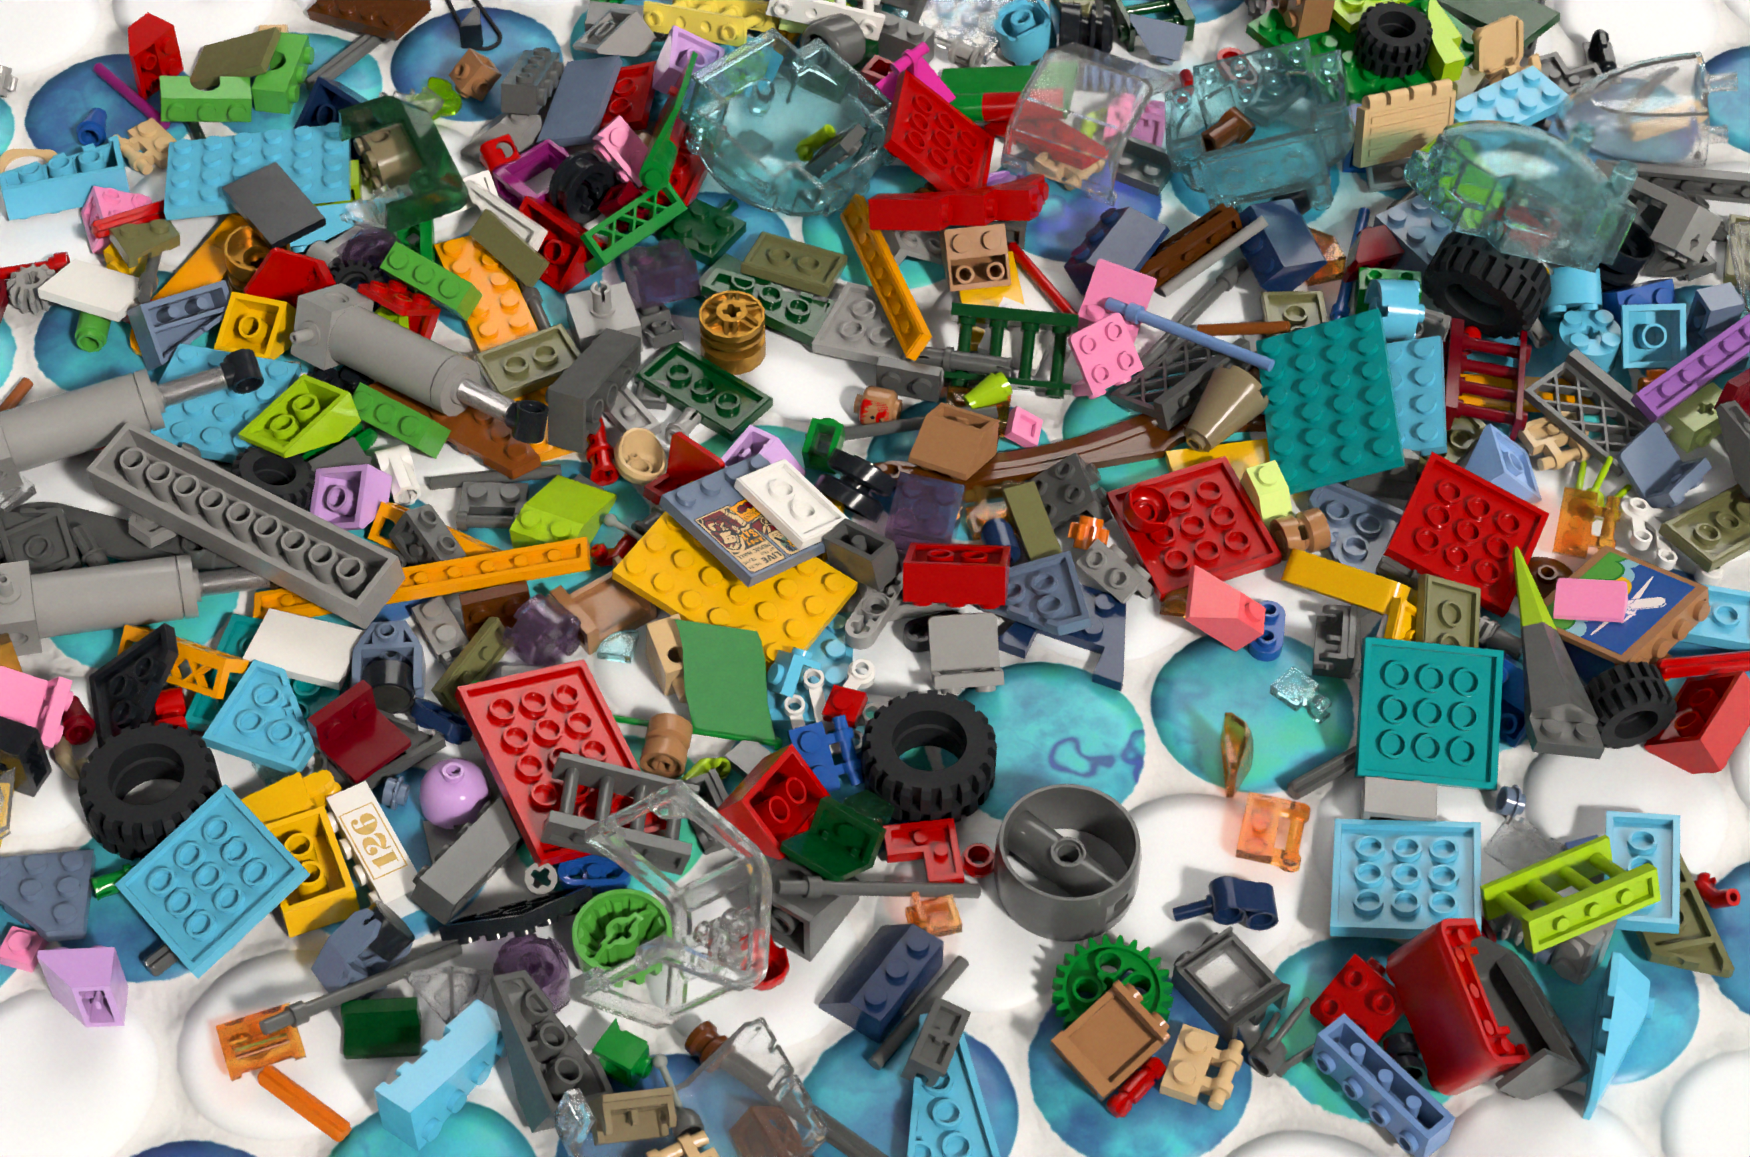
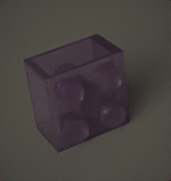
[620,239,701,310]
[885,472,966,550]

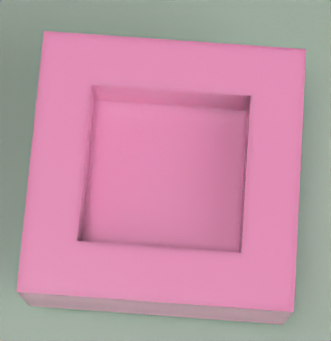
[1004,406,1043,449]
[0,926,49,973]

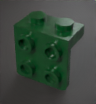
[779,796,887,882]

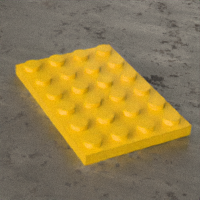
[612,481,858,675]

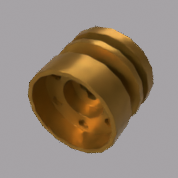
[224,224,291,294]
[699,291,766,375]

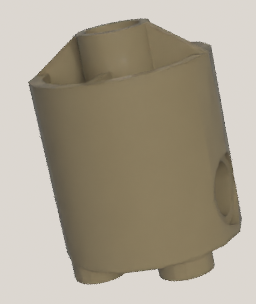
[353,116,442,194]

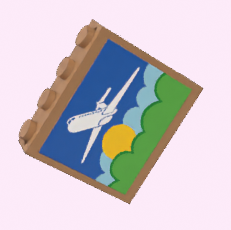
[1543,545,1711,665]

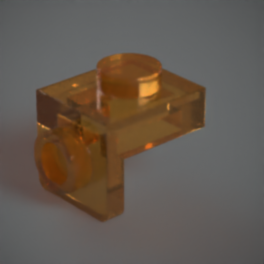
[905,891,962,938]

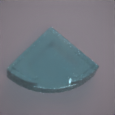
[597,630,639,664]

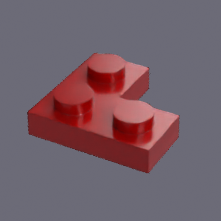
[883,818,965,884]

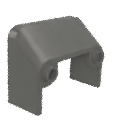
[1471,936,1590,1100]

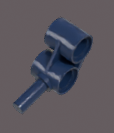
[1173,876,1279,931]

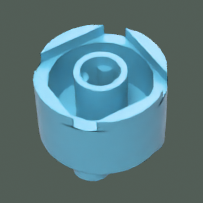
[993,0,1057,66]
[1540,266,1603,321]
[1364,279,1425,343]
[1552,310,1621,373]

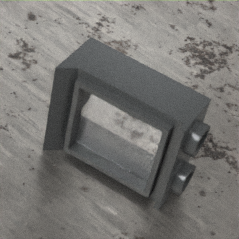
[1171,926,1291,1044]

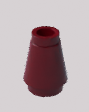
[60,695,96,745]

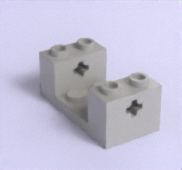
[1575,158,1722,263]

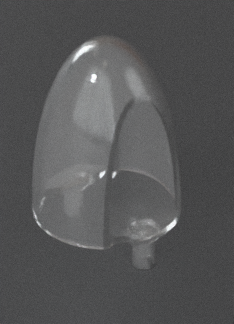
[1555,51,1738,169]

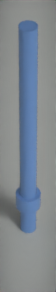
[1105,297,1275,372]

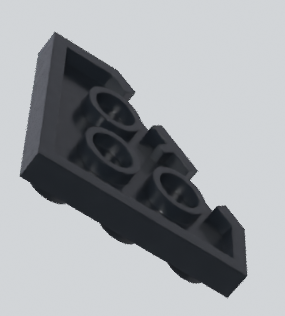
[89,623,179,749]
[438,886,593,945]

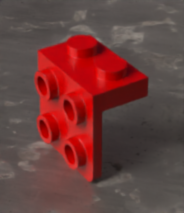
[243,247,336,309]
[357,280,441,340]
[643,432,725,505]
[1310,954,1406,1044]

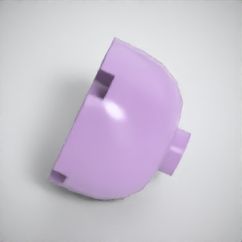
[419,758,491,829]

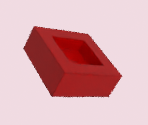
[822,685,868,729]

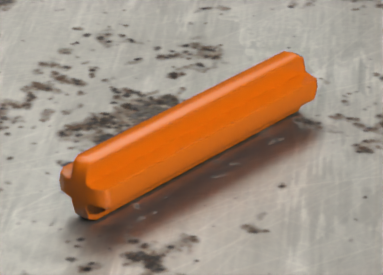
[257,1065,351,1142]

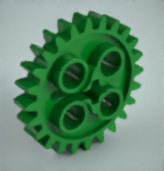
[1052,934,1173,1030]

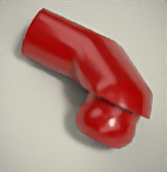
[1694,872,1741,909]

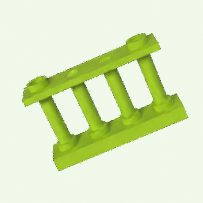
[1479,835,1661,954]

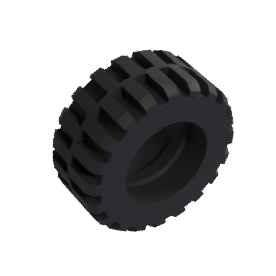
[1423,227,1551,339]
[861,690,997,823]
[78,723,222,860]

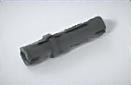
[915,346,1013,378]

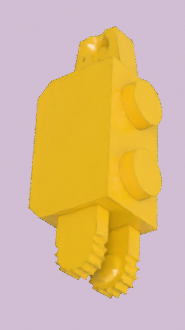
[241,769,342,825]

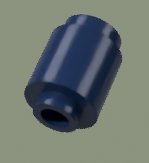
[981,518,1021,566]

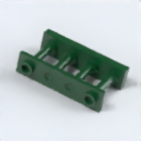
[1102,0,1196,52]
[944,302,1079,399]

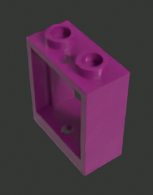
[493,138,570,210]

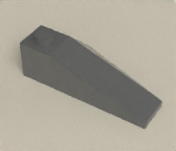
[490,970,614,1133]

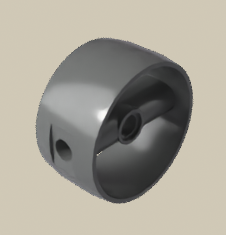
[994,784,1142,941]

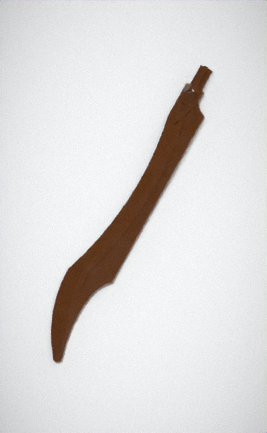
[840,413,1266,499]

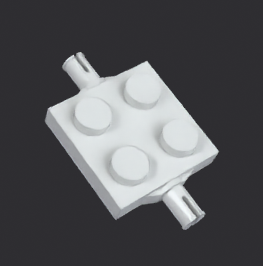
[976,297,1071,376]

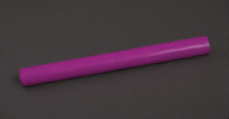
[93,63,170,130]

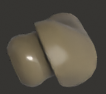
[53,736,88,780]

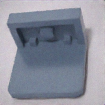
[1616,422,1712,508]

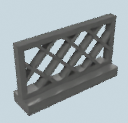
[1110,338,1254,431]
[1524,348,1674,477]

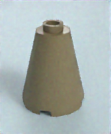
[1184,364,1269,452]

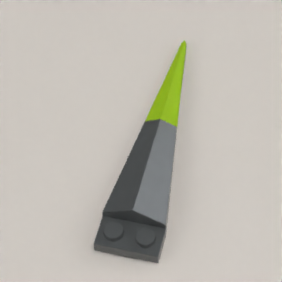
[1512,546,1605,759]

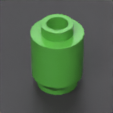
[75,311,111,352]

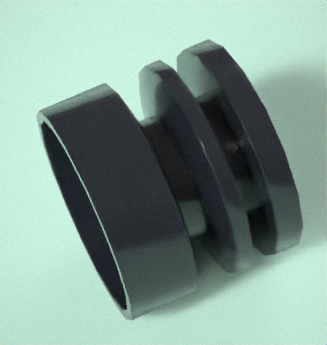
[1058,2,1114,65]
[1571,214,1655,292]

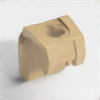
[1472,15,1541,85]

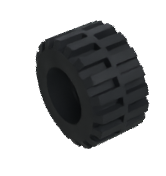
[1354,1,1433,78]
[231,446,315,511]
[1584,661,1677,749]

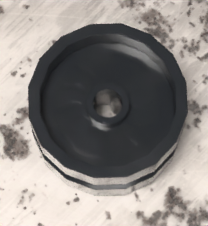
[814,448,898,523]

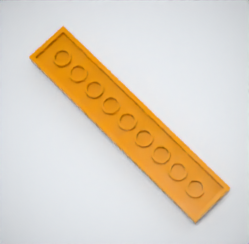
[434,235,589,462]

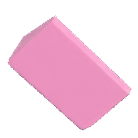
[1553,578,1628,623]

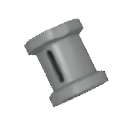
[947,38,985,68]
[525,862,557,895]

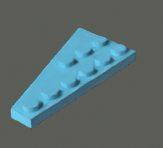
[907,1013,1001,1157]

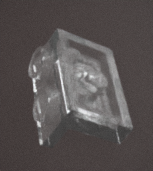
[1483,815,1568,872]

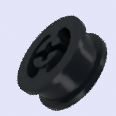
[548,151,617,223]

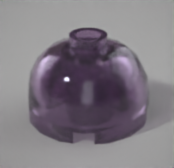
[342,227,402,284]

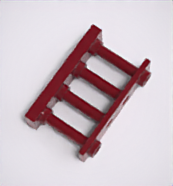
[1444,318,1532,442]

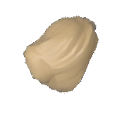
[614,427,667,486]

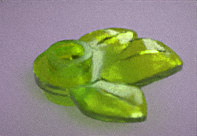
[406,77,462,122]

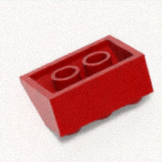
[518,195,608,294]
[903,542,1011,609]
[1644,670,1750,774]
[712,743,832,860]

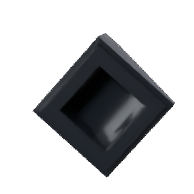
[459,6,483,49]

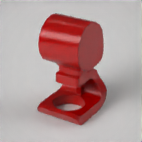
[479,134,521,182]
[154,687,189,730]

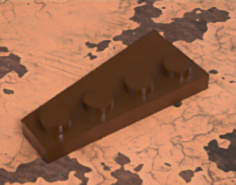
[307,0,431,41]

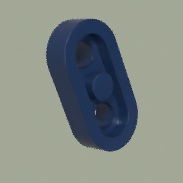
[410,699,472,745]

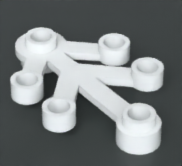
[1620,497,1725,587]
[784,659,881,755]

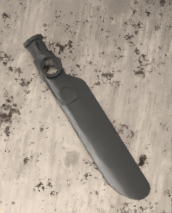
[8,502,244,573]

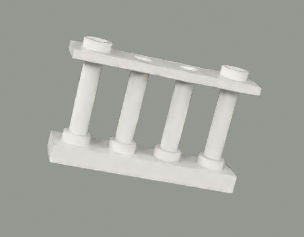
[766,0,885,41]

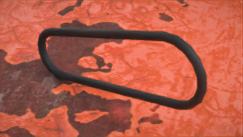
[446,0,503,51]

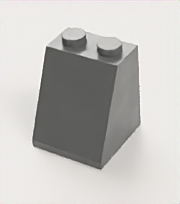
[748,855,859,962]

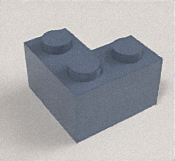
[1686,282,1750,374]

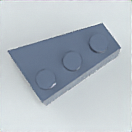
[127,280,231,371]

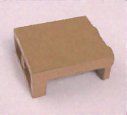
[550,555,657,655]
[1050,980,1170,1103]

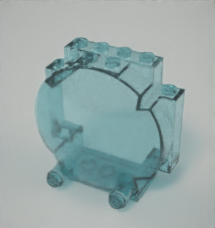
[679,28,896,217]
[1165,38,1356,214]
[1403,120,1639,272]

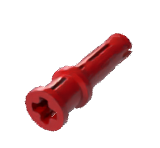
[586,416,619,486]

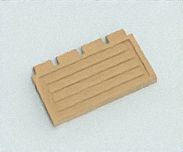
[1353,78,1456,168]

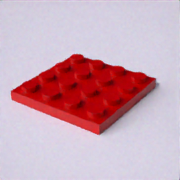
[883,69,995,192]
[1383,452,1549,618]
[1106,456,1282,602]

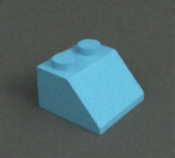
[1621,303,1687,369]

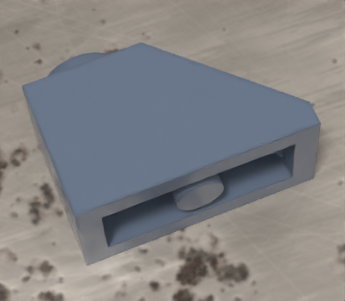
[1129,14,1189,65]

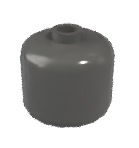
[801,13,866,77]

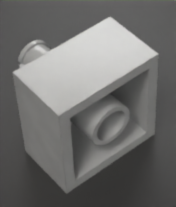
[565,280,643,353]

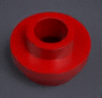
[961,843,995,878]

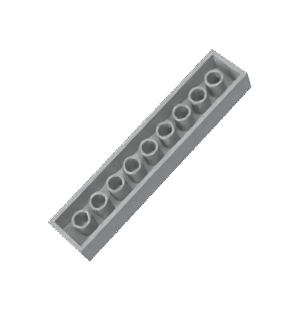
[86,421,406,630]

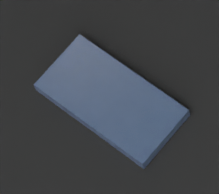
[537,55,623,147]

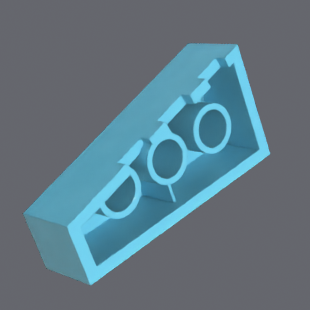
[0,135,130,221]
[374,999,507,1151]

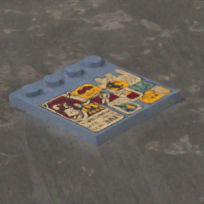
[659,453,826,588]

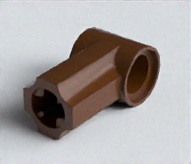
[1198,107,1257,157]

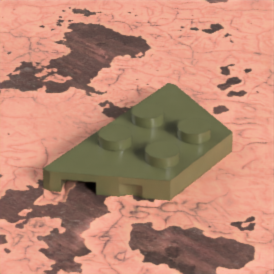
[1636,853,1735,978]

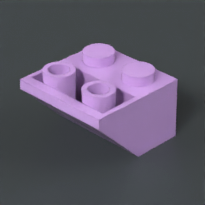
[721,424,806,477]
[37,945,129,1027]

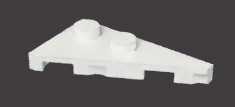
[465,179,548,282]

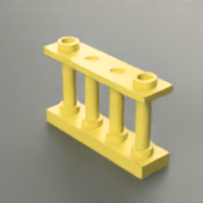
[643,0,778,48]

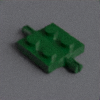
[662,198,746,269]

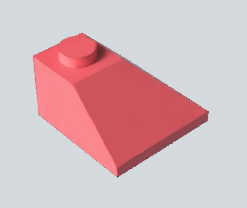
[1185,565,1266,652]

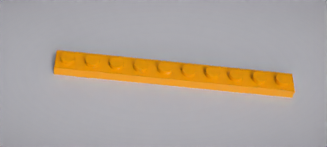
[253,537,591,619]

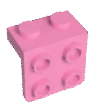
[1068,313,1144,400]
[0,666,73,751]

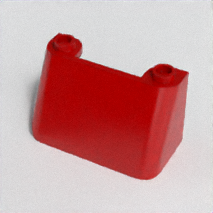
[1386,918,1530,1096]

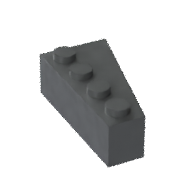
[545,328,641,454]

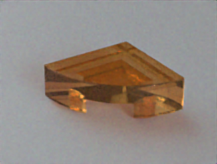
[1159,587,1188,617]

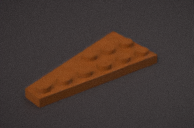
[369,382,541,480]

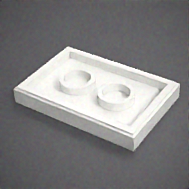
[38,259,140,322]
[734,458,850,550]
[243,608,365,690]

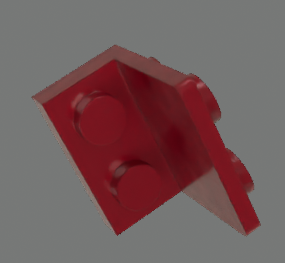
[307,679,411,784]

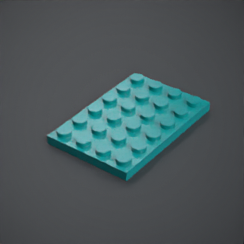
[1256,308,1405,495]

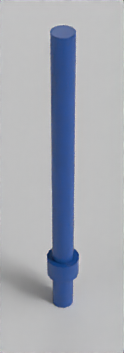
[1330,208,1371,321]

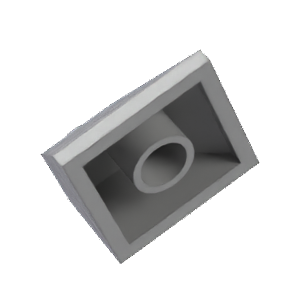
[572,7,657,57]
[460,113,542,164]

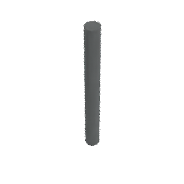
[430,464,562,490]
[868,956,969,1070]

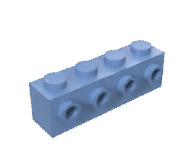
[1312,1013,1455,1157]

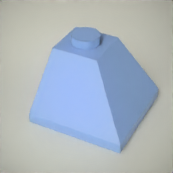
[1465,424,1542,504]

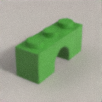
[251,32,315,114]
[159,76,252,122]
[380,241,483,322]
[352,382,451,459]

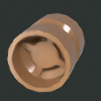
[1270,507,1331,561]
[640,713,693,779]

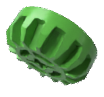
[572,889,673,988]

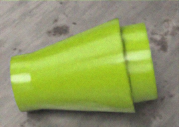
[963,372,1013,409]

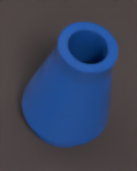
[76,108,107,147]

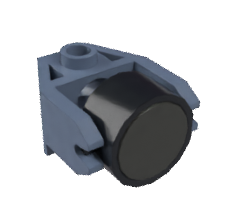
[352,620,426,714]
[311,900,415,1000]

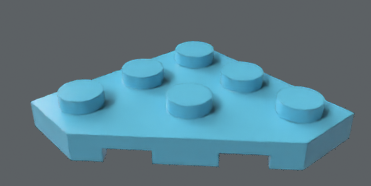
[202,659,315,775]

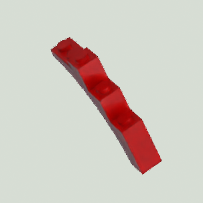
[868,174,1049,231]

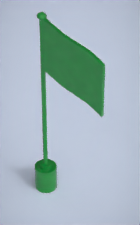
[471,619,783,750]

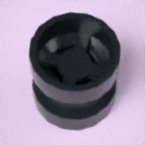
[1383,1032,1425,1082]

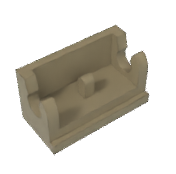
[587,1087,677,1146]

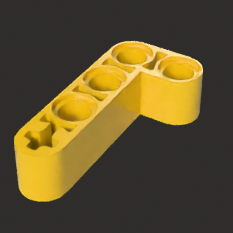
[1281,548,1418,616]

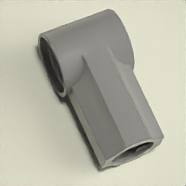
[306,225,371,278]

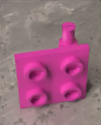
[874,41,956,107]

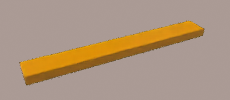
[840,193,932,361]

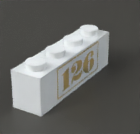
[326,781,422,918]

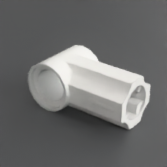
[374,443,422,506]

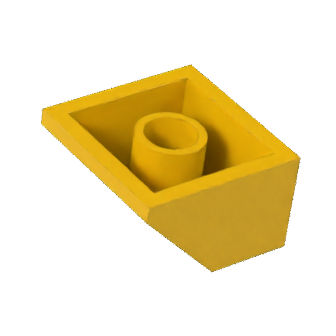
[214,291,296,360]

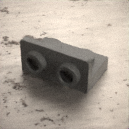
[1104,134,1176,196]
[1348,448,1420,500]
[388,504,466,566]

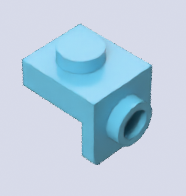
[767,647,822,698]

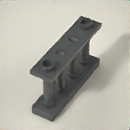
[540,752,700,875]

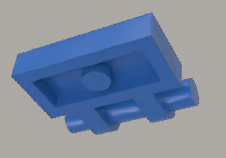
[787,715,864,793]

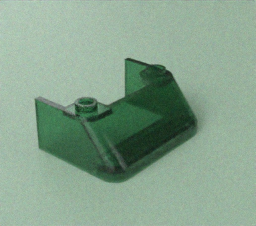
[339,95,468,235]

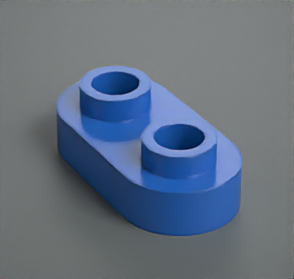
[1248,600,1286,662]
[558,855,631,893]

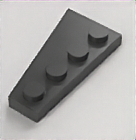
[798,123,867,182]

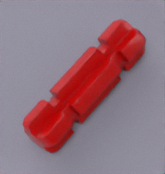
[1106,1056,1166,1118]

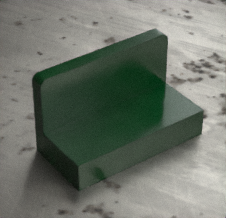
[341,997,421,1060]

